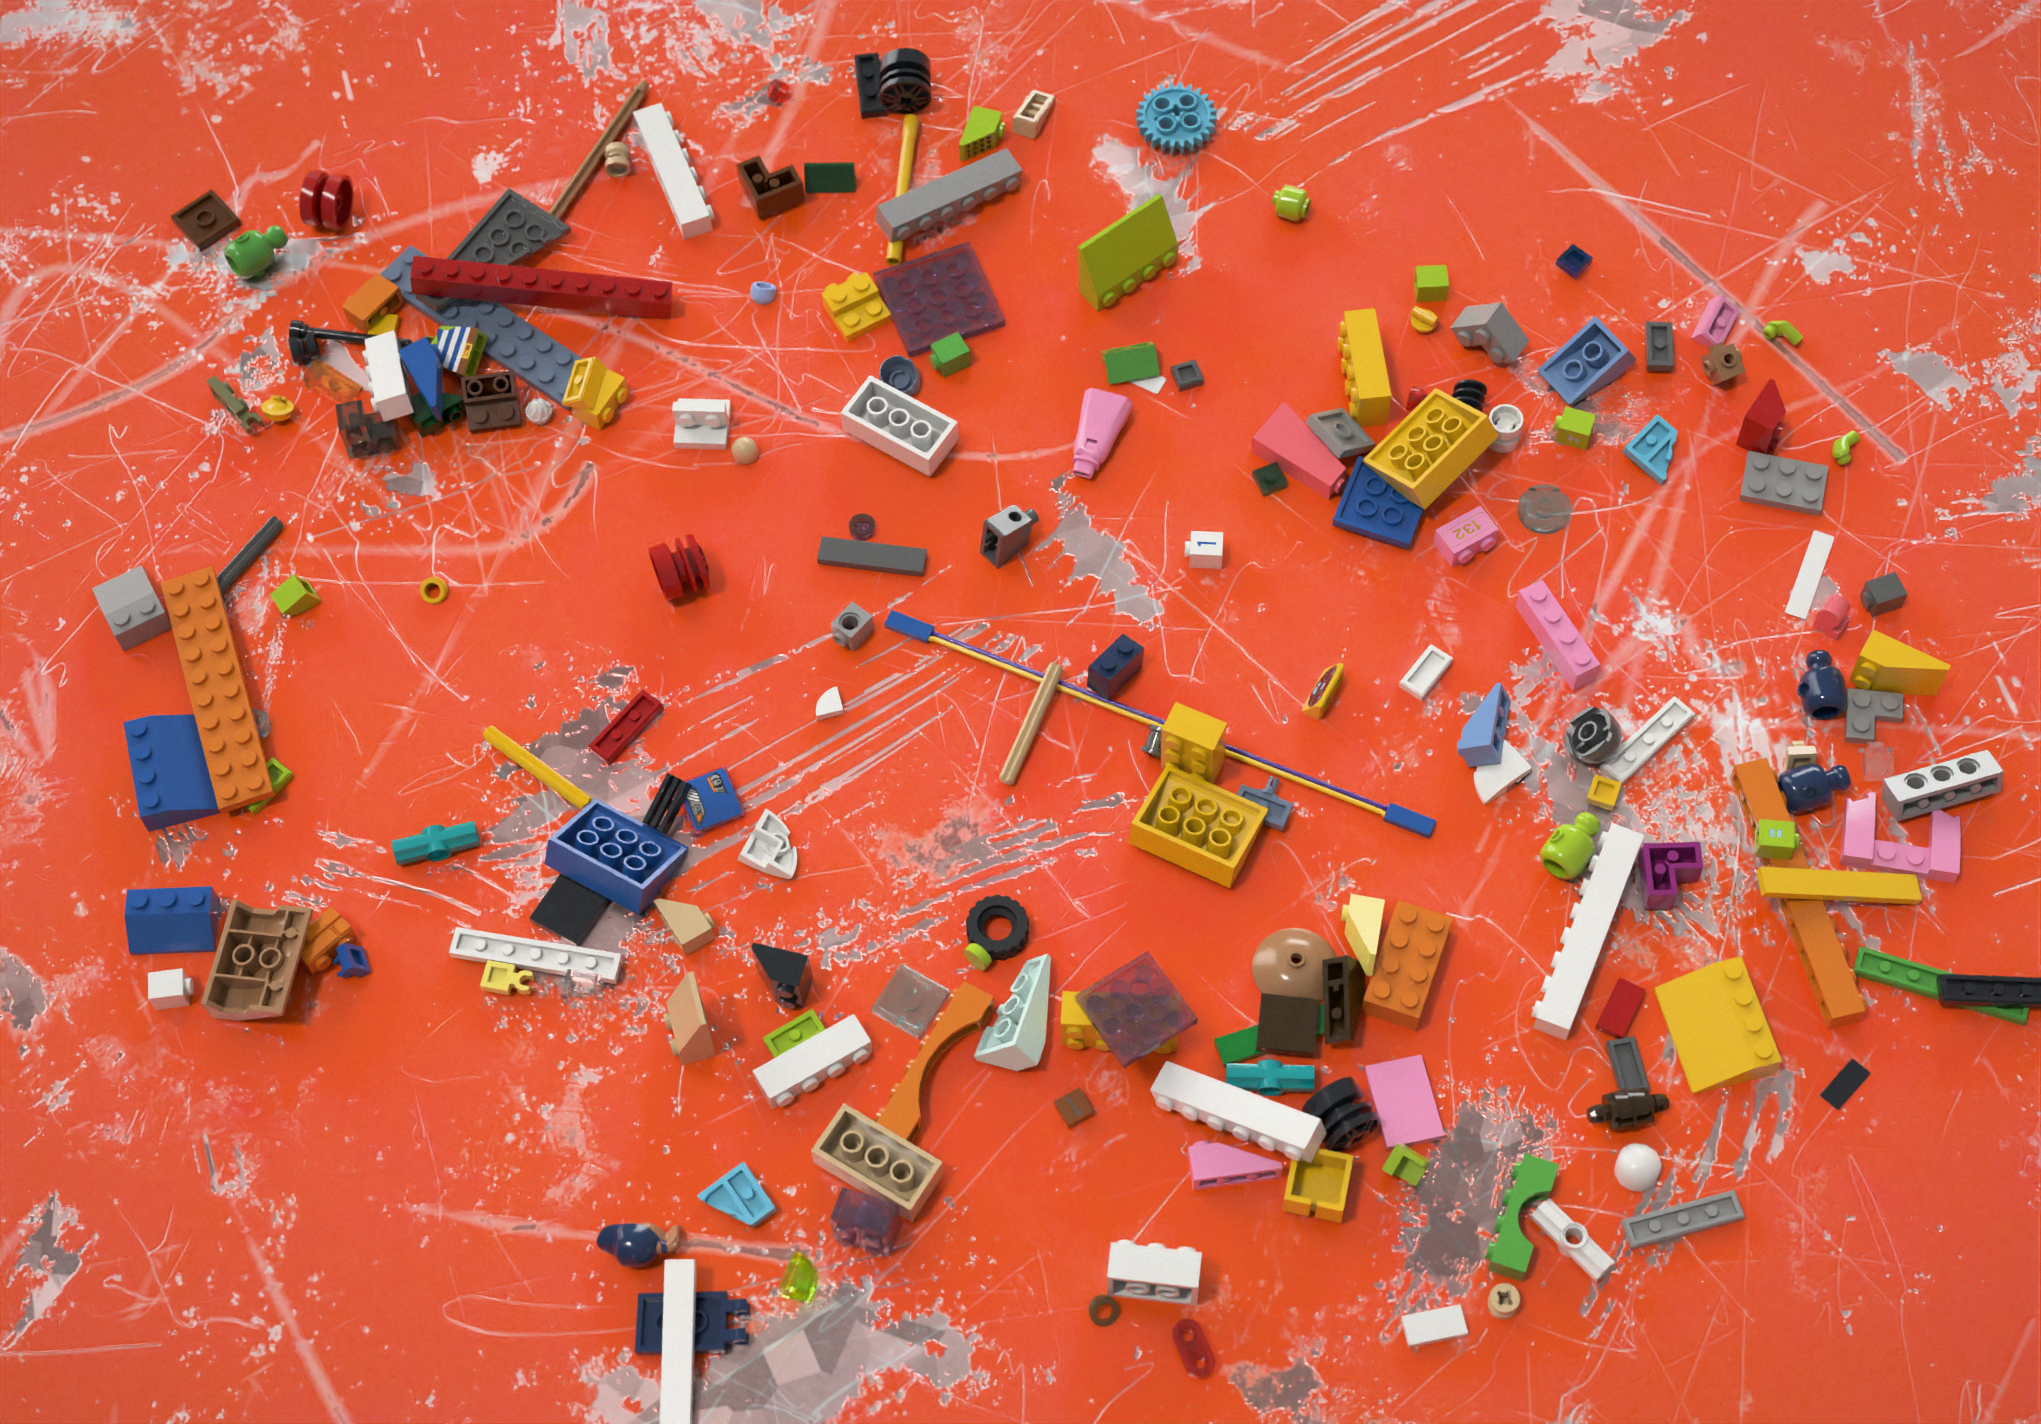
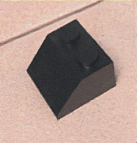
[751,942,813,1009]

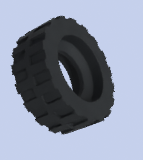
[966,895,1029,961]

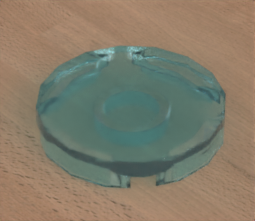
[1517,484,1572,535]

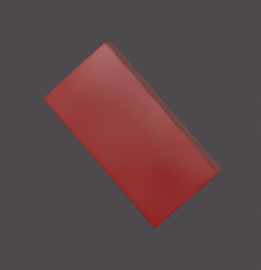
[1595,977,1646,1039]

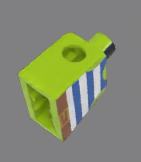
[425,326,488,377]

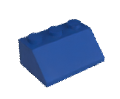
[124,886,220,955]

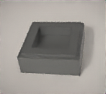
[1171,359,1204,392]

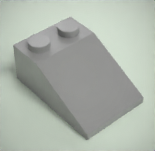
[92,565,172,652]

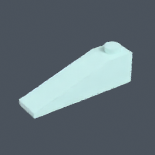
[974,954,1051,1071]

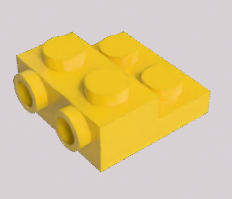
[821,272,892,342]

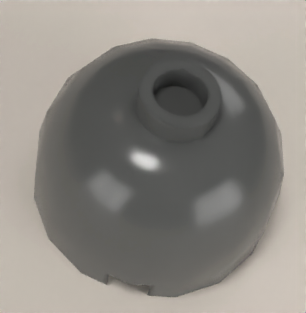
[1565,707,1622,764]

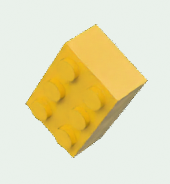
[1161,702,1227,784]

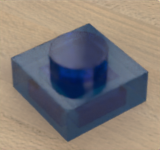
[1556,244,1593,279]

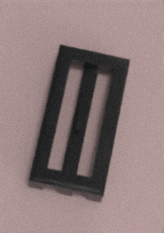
[642,773,692,835]

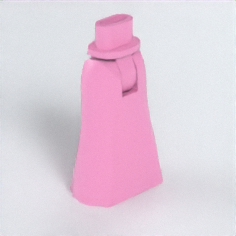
[1072,388,1133,479]

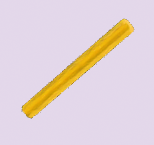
[483,726,592,810]

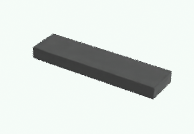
[817,536,927,577]

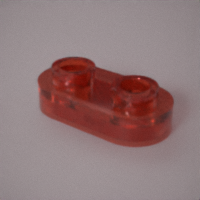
[1172,1319,1215,1379]

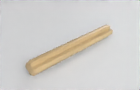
[999,662,1063,785]

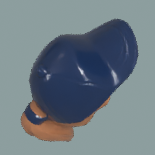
[596,1222,683,1268]

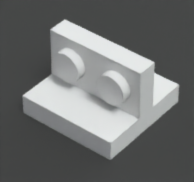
[672,398,731,450]

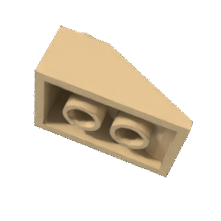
[663,971,716,1065]

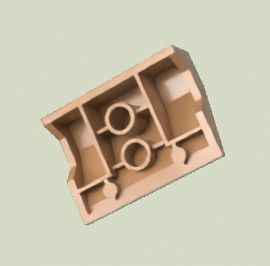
[201,900,314,1021]

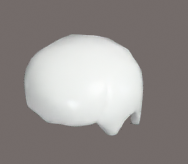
[1614,1143,1661,1192]

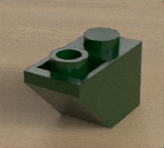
[407,393,467,438]

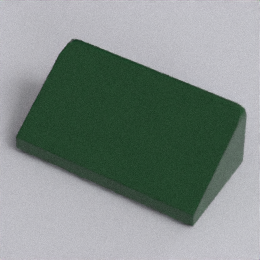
[804,162,856,193]

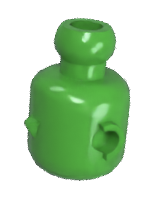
[224,225,288,279]

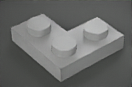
[1844,688,1903,745]

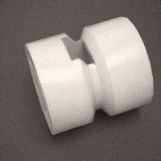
[1489,404,1524,453]

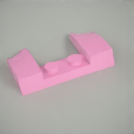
[1839,792,1961,883]

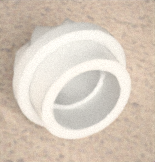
[526,398,552,425]

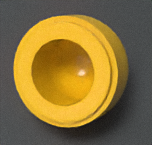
[420,576,448,604]

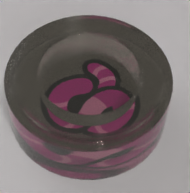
[848,513,876,541]

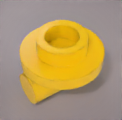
[1411,306,1439,333]

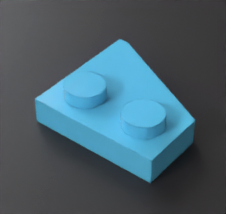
[1622,414,1678,485]
[697,1162,778,1228]

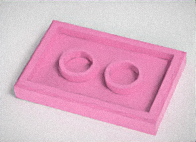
[1364,1055,1445,1151]

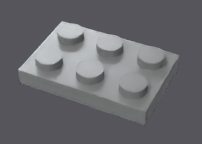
[1739,451,1828,516]

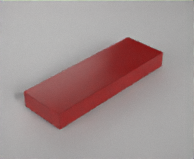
[587,689,664,766]

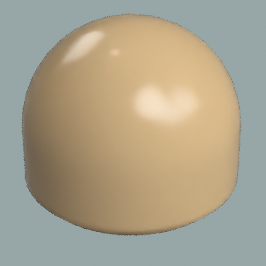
[732,437,758,465]

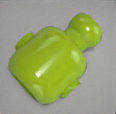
[1540,812,1600,880]

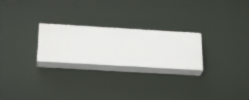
[1600,696,1696,786]

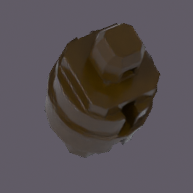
[1586,1087,1669,1130]

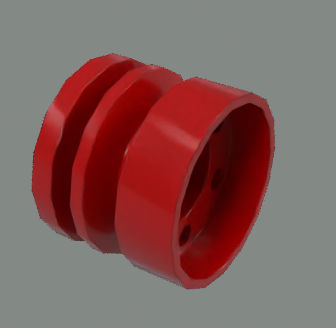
[648,533,710,601]

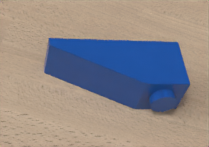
[398,337,443,421]

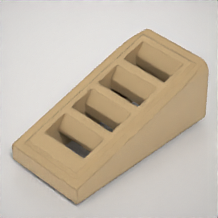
[1012,90,1055,139]

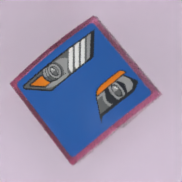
[676,765,746,836]

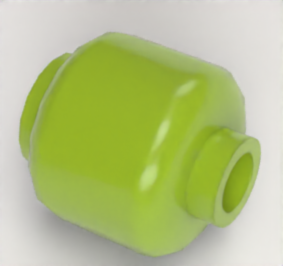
[1272,185,1311,222]

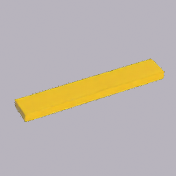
[1756,867,1922,905]

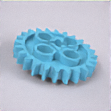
[1136,82,1217,154]

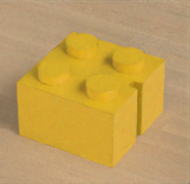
[1282,1148,1354,1223]

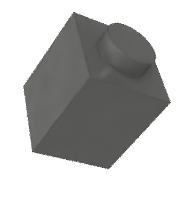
[1860,572,1908,617]

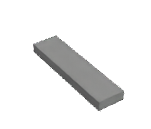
[1620,1190,1745,1251]

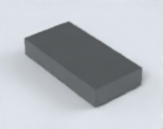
[1605,1036,1650,1092]

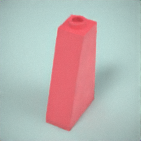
[1251,402,1346,500]

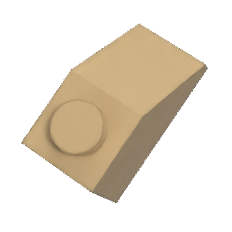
[654,899,715,956]

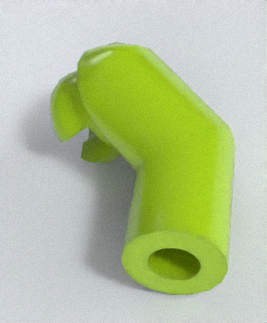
[1832,430,1860,465]

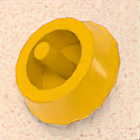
[261,395,294,421]

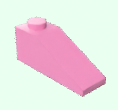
[1188,1141,1282,1190]

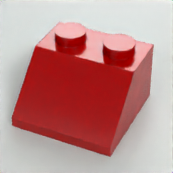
[1736,378,1786,454]

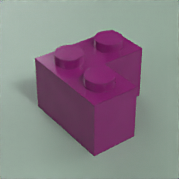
[1638,842,1703,909]

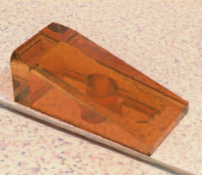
[303,359,364,408]

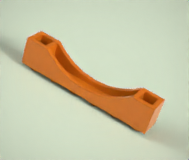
[874,981,995,1143]

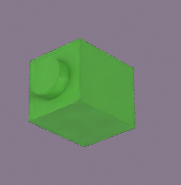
[929,332,971,378]

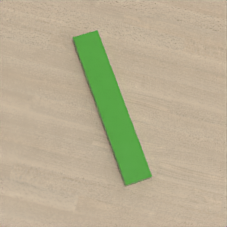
[1853,946,2029,1026]

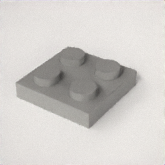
[1306,408,1376,459]

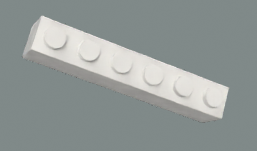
[633,103,714,240]
[1150,1061,1326,1163]

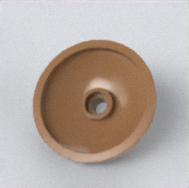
[1252,928,1336,1003]

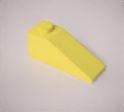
[1341,894,1385,976]

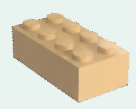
[811,1103,944,1222]

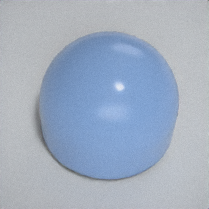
[750,282,777,305]

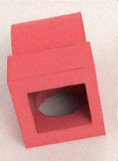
[1812,594,1850,640]

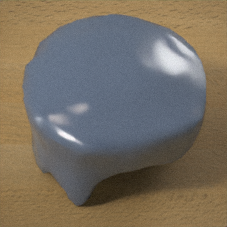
[879,355,921,396]

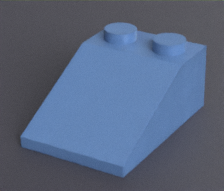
[1537,316,1636,406]

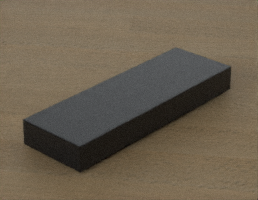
[854,53,886,119]

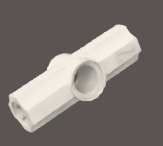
[1530,1198,1615,1282]

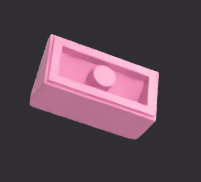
[1691,295,1740,347]

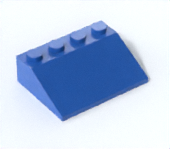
[123,714,221,832]
[544,798,689,914]

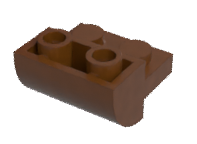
[461,370,522,432]

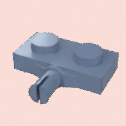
[1237,776,1293,832]

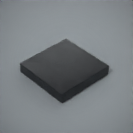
[529,873,609,947]

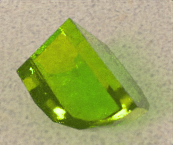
[779,1251,818,1305]

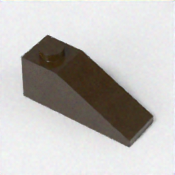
[1322,955,1365,1045]

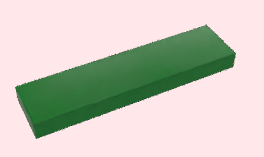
[1214,1004,1324,1068]

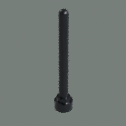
[289,320,413,348]

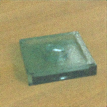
[871,963,950,1040]

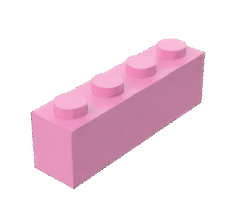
[1515,580,1601,691]

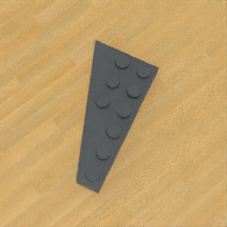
[416,188,571,312]

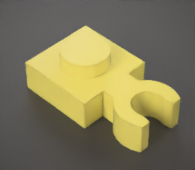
[480,960,535,995]

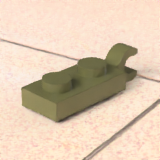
[206,375,264,435]

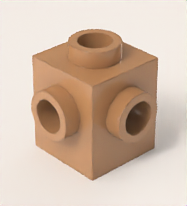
[1701,342,1745,385]

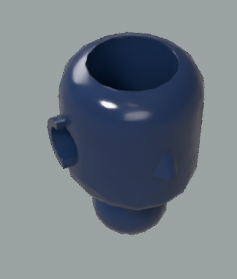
[1797,650,1847,720]
[1777,763,1851,813]

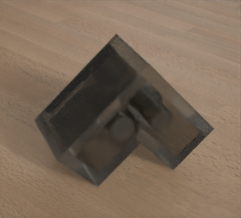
[335,400,402,459]

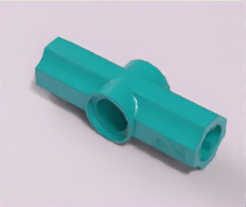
[392,821,480,865]
[1226,1059,1314,1096]

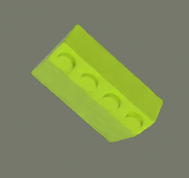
[1078,193,1178,311]

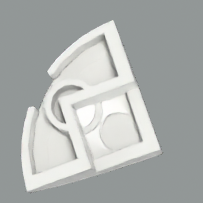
[1473,740,1532,805]
[737,809,797,879]

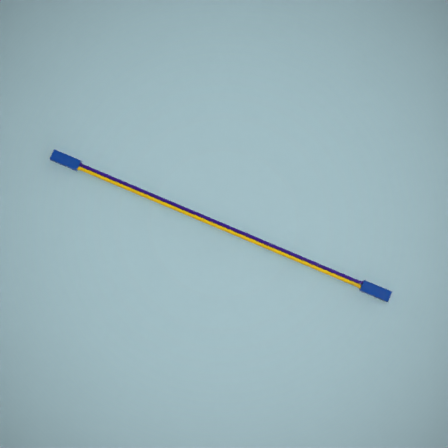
[884,610,1436,839]

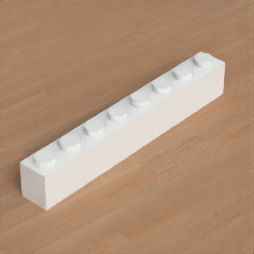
[1531,823,1644,1041]

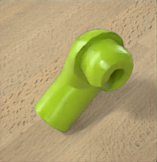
[1763,321,1803,346]

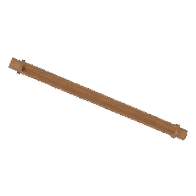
[548,80,650,220]

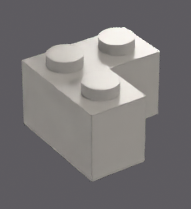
[1450,302,1529,364]

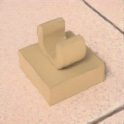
[1783,740,1817,771]

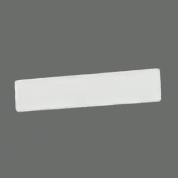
[1785,530,1834,619]

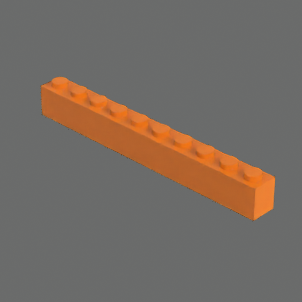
[1730,758,1867,1029]

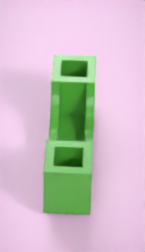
[1485,1153,1559,1282]

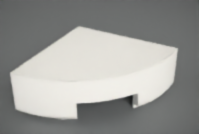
[816,686,844,721]

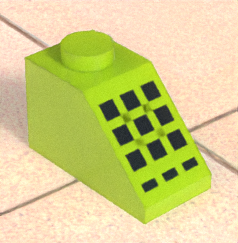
[959,106,1006,161]

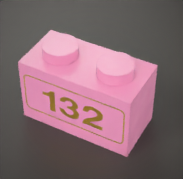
[1433,506,1499,567]

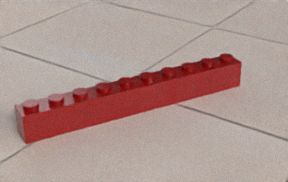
[410,256,673,320]

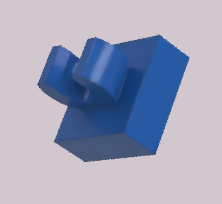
[333,943,371,978]

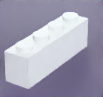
[363,331,414,422]
[753,1014,873,1109]

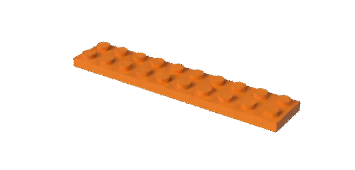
[161,566,275,814]

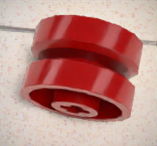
[299,170,354,231]

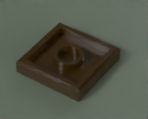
[1256,993,1319,1057]

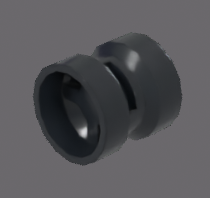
[288,332,320,363]

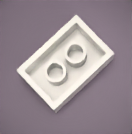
[1107,1240,1202,1306]

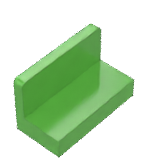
[1100,341,1160,384]

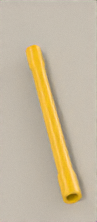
[886,114,919,266]

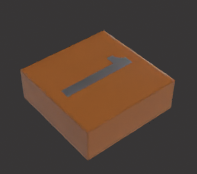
[1054,1088,1094,1128]

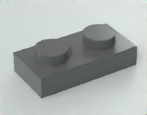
[1644,321,1674,372]

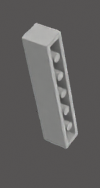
[875,148,1022,243]

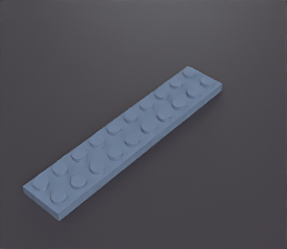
[380,245,583,411]

